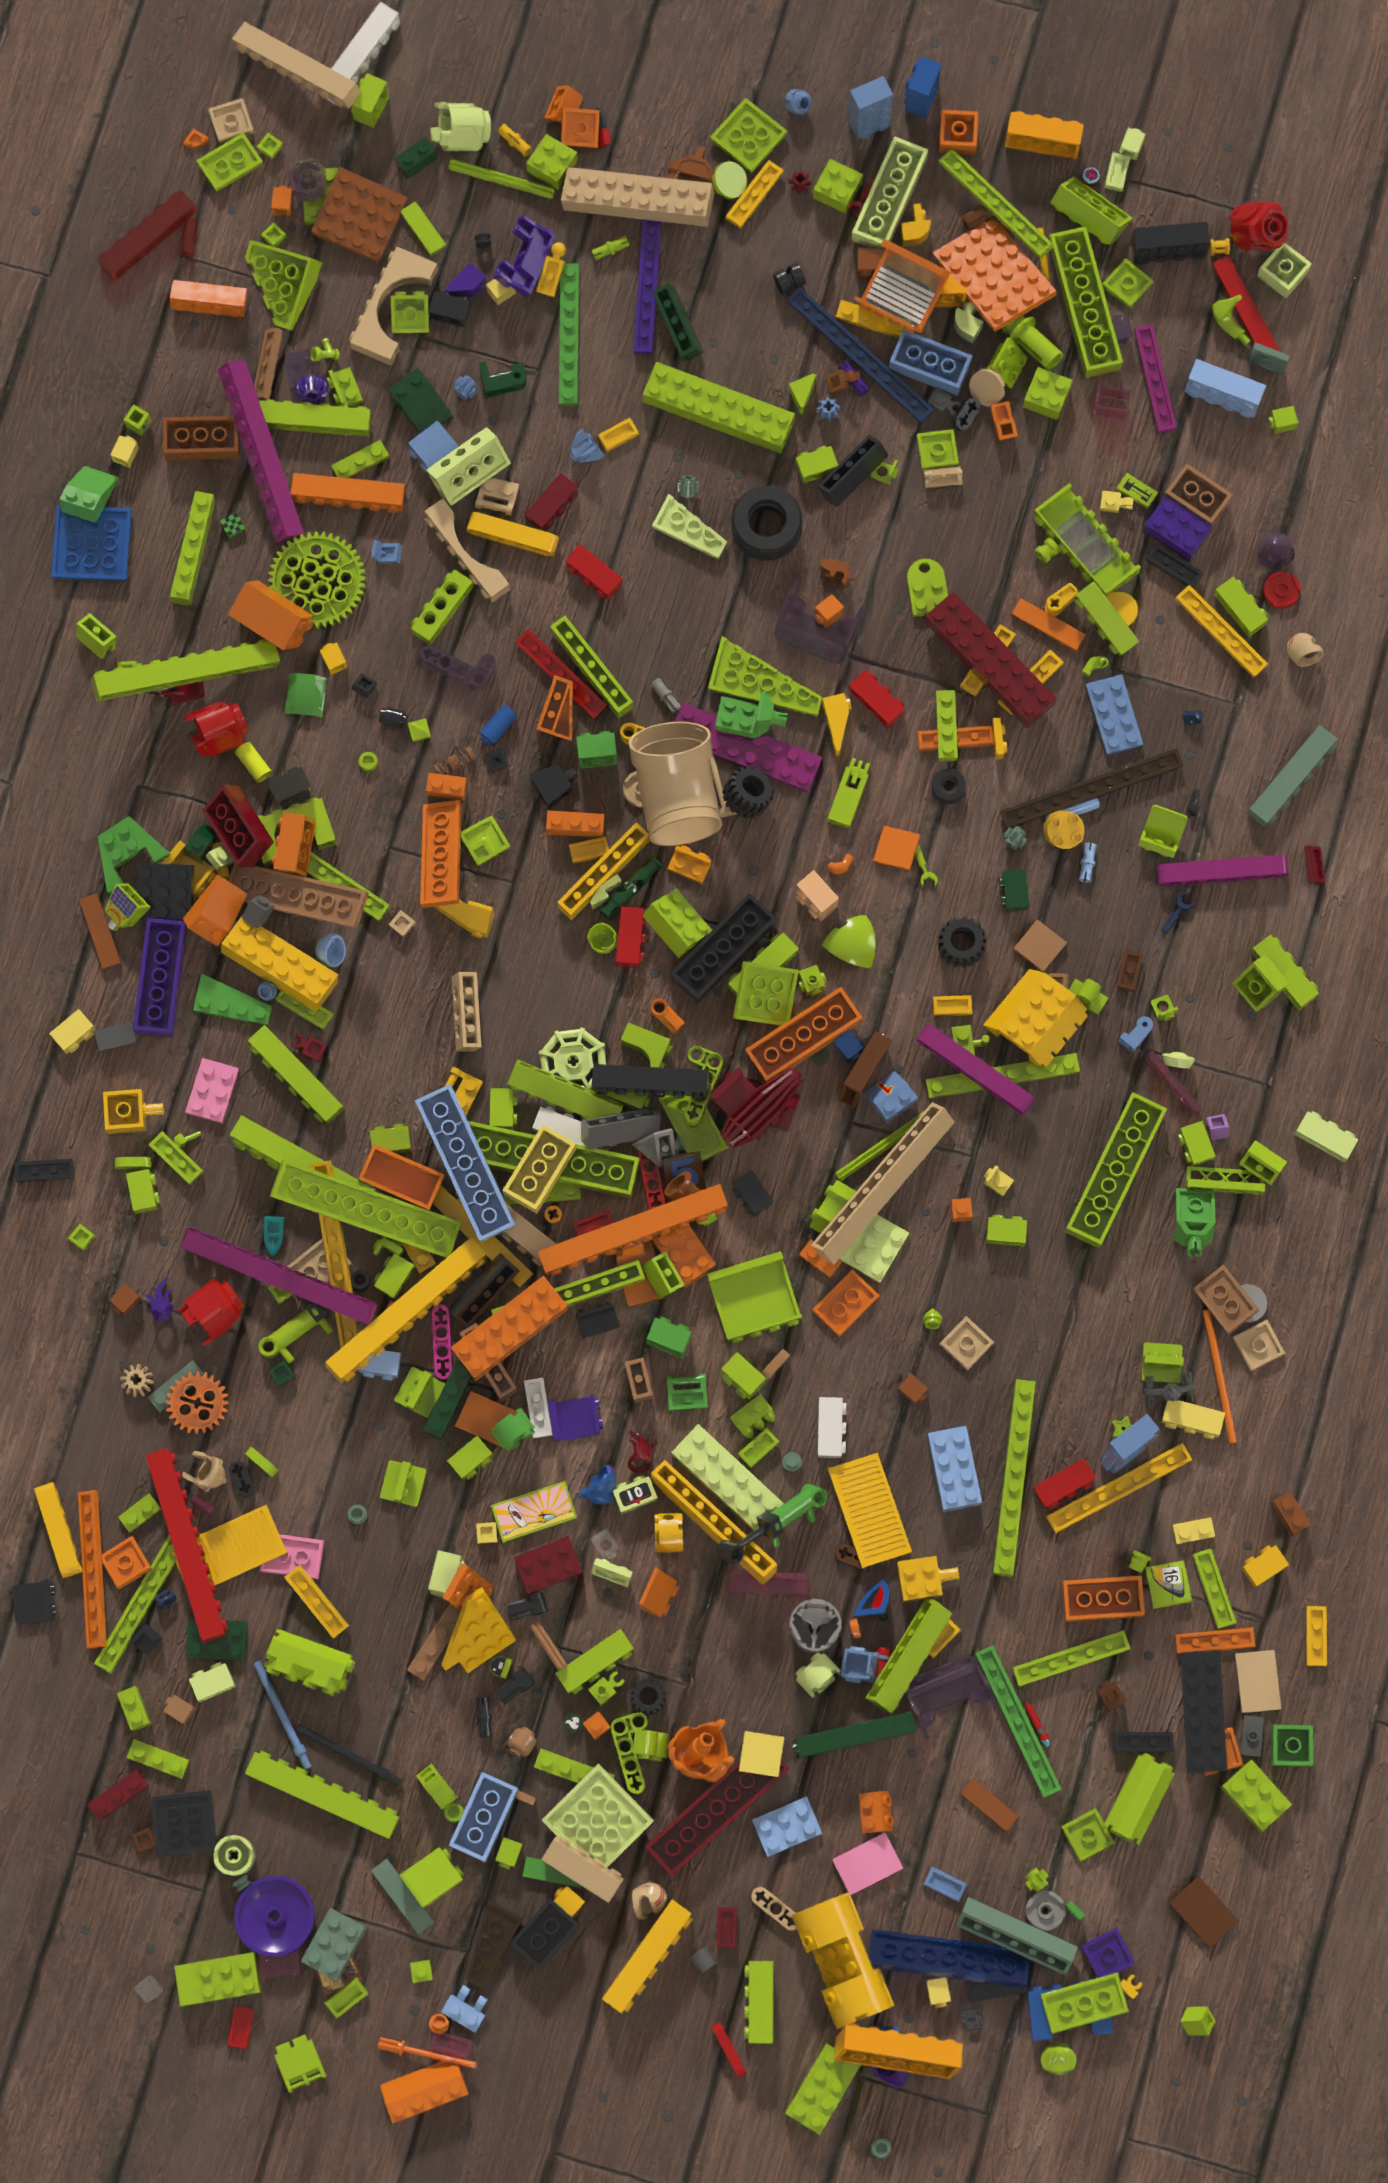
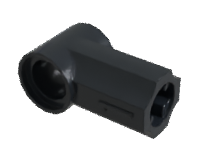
[507,1592,549,1621]
[494,1667,536,1705]

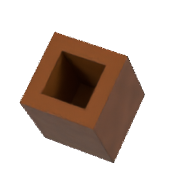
[109,1283,141,1316]
[897,1373,928,1405]

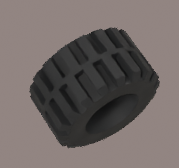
[722,767,775,819]
[938,916,987,968]

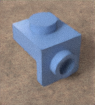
[371,540,402,564]

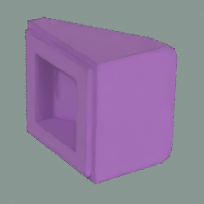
[1206,1114,1229,1140]

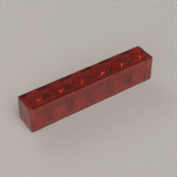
[98,190,197,282]

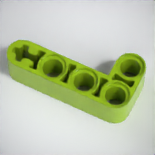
[684,1046,723,1126]
[611,1713,648,1795]

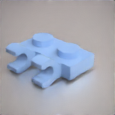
[441,1985,488,2032]

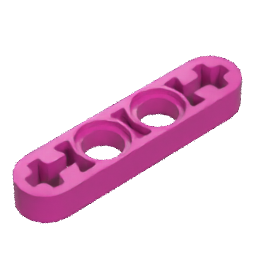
[432,1305,452,1381]

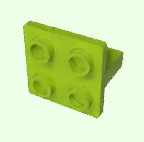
[986,338,1028,388]
[1141,1342,1184,1384]
[394,1367,445,1418]
[380,1460,427,1507]

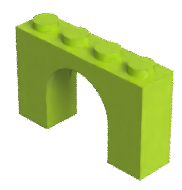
[258,797,337,868]
[602,1023,673,1110]

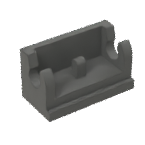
[94,1021,137,1051]

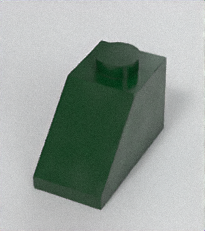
[184,823,218,864]

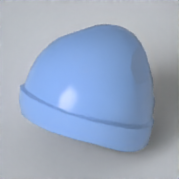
[315,933,346,967]

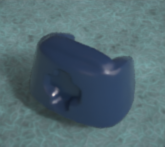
[1183,710,1203,725]
[155,1590,177,1609]

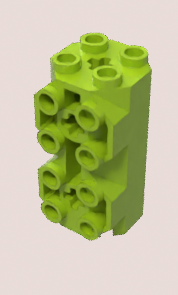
[264,1629,355,1696]
[1103,1753,1175,1845]

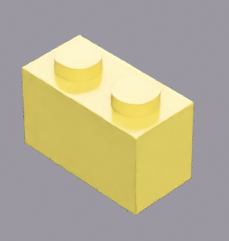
[49,1009,96,1054]

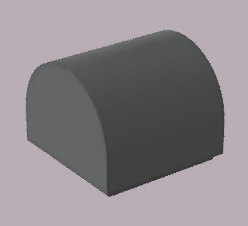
[689,1946,716,1974]

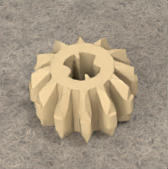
[120,1364,154,1397]

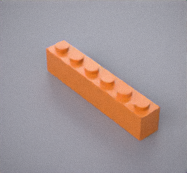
[291,473,406,513]

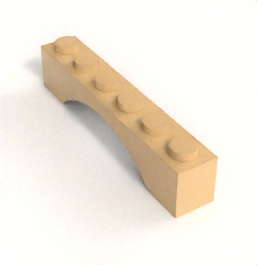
[424,498,510,602]

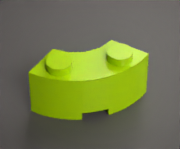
[809,1180,856,1233]

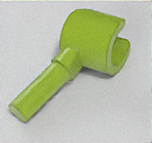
[174,1131,201,1147]

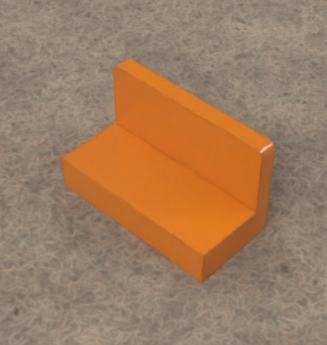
[544,85,583,124]

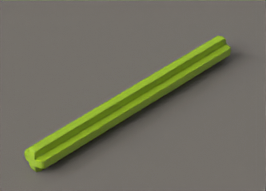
[449,159,555,199]
[835,1111,924,1181]

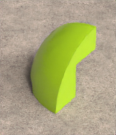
[822,915,876,968]

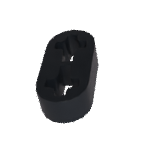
[952,398,980,430]
[229,1461,255,1498]

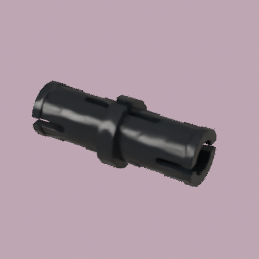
[477,1697,492,1738]

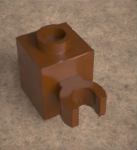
[1096,1680,1126,1712]

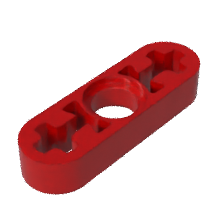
[711,2022,747,2078]

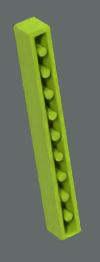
[90,639,280,702]
[992,1379,1036,1577]

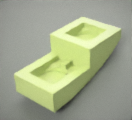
[590,874,622,910]

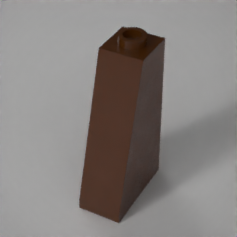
[838,1031,892,1109]

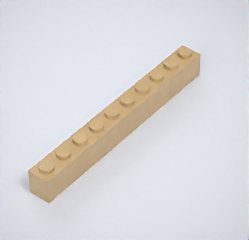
[811,1103,954,1265]

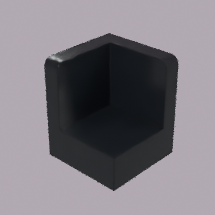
[130,1623,162,1655]

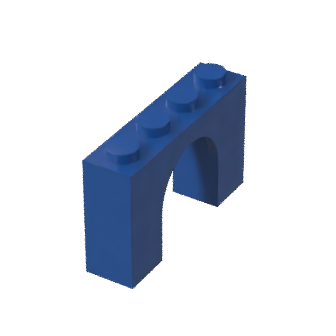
[1027,1982,1113,2041]

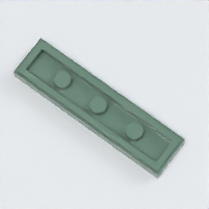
[371,1859,435,1935]

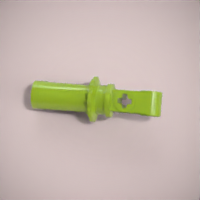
[1002,315,1063,370]

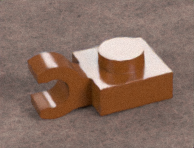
[827,370,860,394]

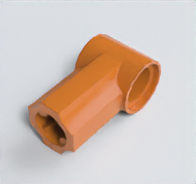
[650,998,685,1035]

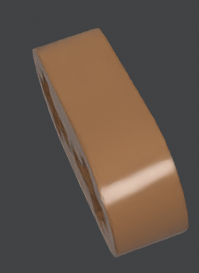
[761,1349,791,1382]

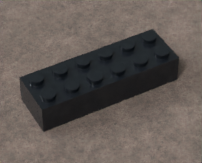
[670,893,777,1004]
[1180,1651,1227,1773]

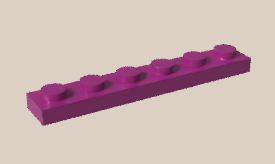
[1134,324,1177,434]

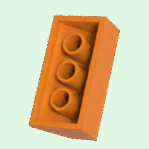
[380,2056,469,2124]

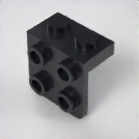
[13,1579,57,1624]

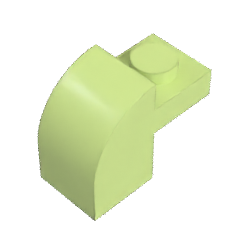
[954,300,983,343]

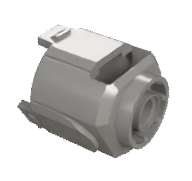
[789,1599,842,1654]

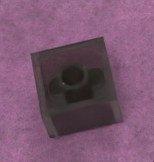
[267,767,314,811]

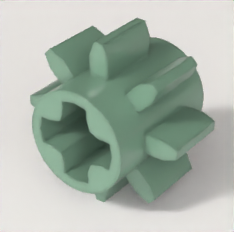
[677,475,699,498]
[1004,826,1027,850]

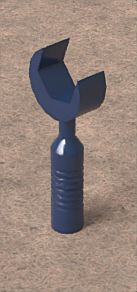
[1161,892,1194,934]

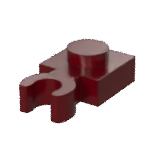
[291,1034,328,1062]

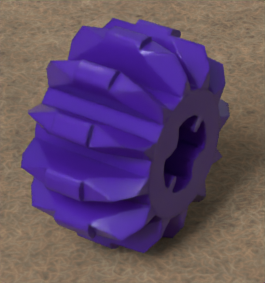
[296,374,328,404]

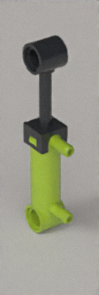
[259,1270,370,1364]

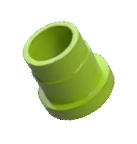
[1129,1550,1151,1573]

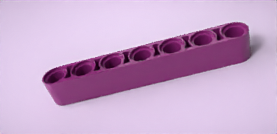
[1157,855,1289,886]
[916,1024,1035,1115]

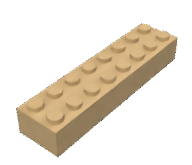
[561,167,714,227]

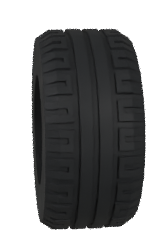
[731,486,802,561]

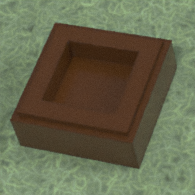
[131,1827,156,1853]

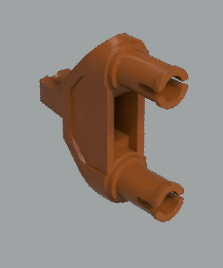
[667,146,714,190]

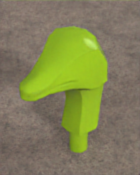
[1211,295,1250,346]

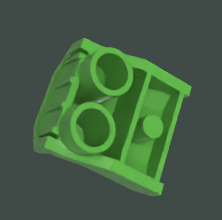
[285,673,327,718]

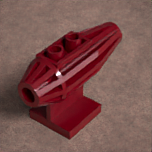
[709,1068,803,1148]

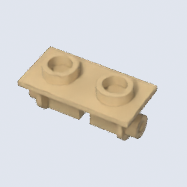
[924,467,963,488]

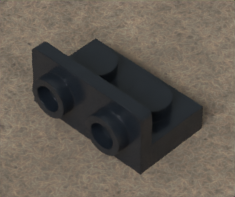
[576,1302,620,1339]

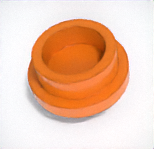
[429,2014,449,2034]

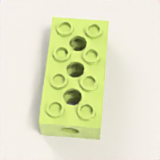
[427,427,511,506]

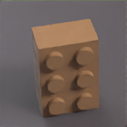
[1163,463,1233,526]

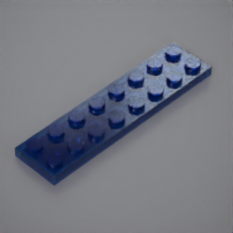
[869,1929,1030,1988]

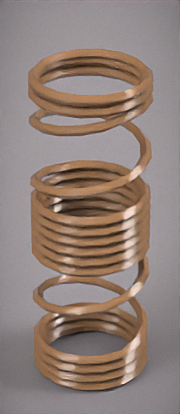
[433,746,476,774]

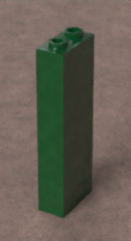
[792,1711,916,1760]

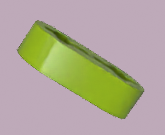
[115,1157,151,1170]
[245,1447,278,1477]

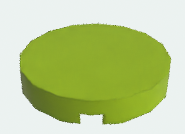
[712,161,747,199]

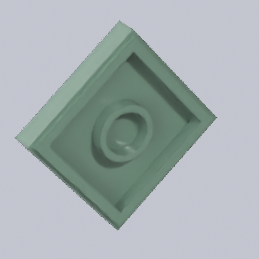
[1248,343,1290,375]

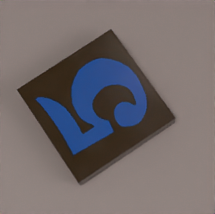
[662,1151,706,1190]

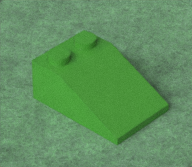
[59,466,119,523]

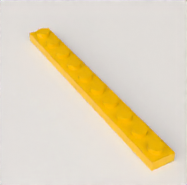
[311,1160,359,1348]

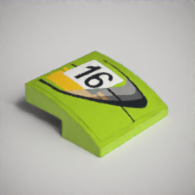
[1145,1561,1192,1609]

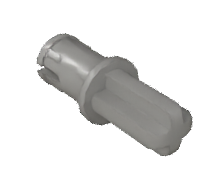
[650,678,681,713]

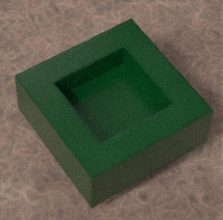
[269,1360,295,1387]

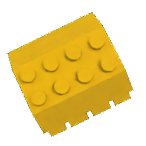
[983,969,1088,1067]

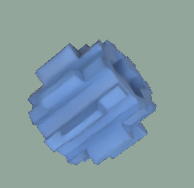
[454,375,478,400]
[817,397,840,422]

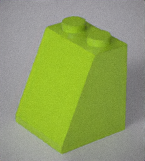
[400,1847,464,1909]

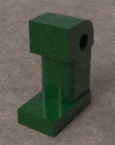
[479,361,527,398]

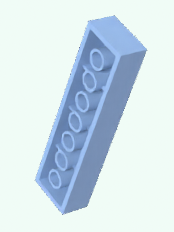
[415,1084,516,1242]

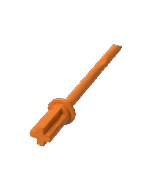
[378,2037,477,2068]

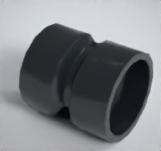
[773,263,806,295]

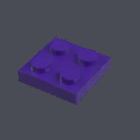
[1081,1927,1135,1978]

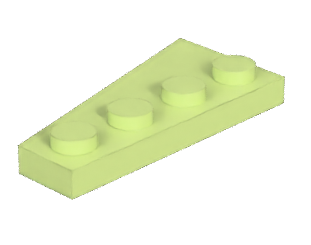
[652,494,727,560]

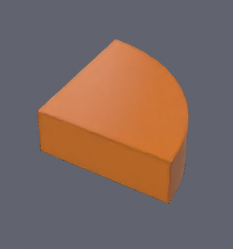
[183,129,209,148]

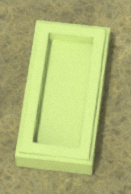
[1105,152,1130,192]

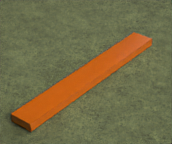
[78,1490,107,1649]

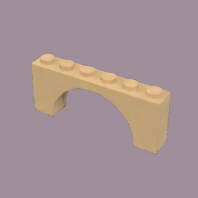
[349,247,438,366]

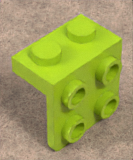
[1138,805,1188,858]

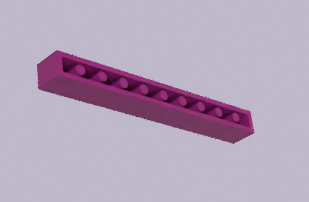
[217,360,304,543]

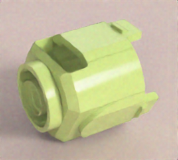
[430,102,491,151]

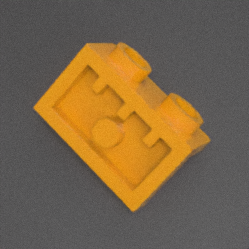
[667,845,711,884]

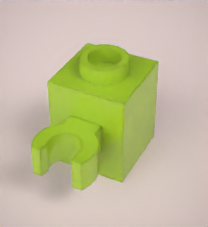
[589,1671,625,1707]

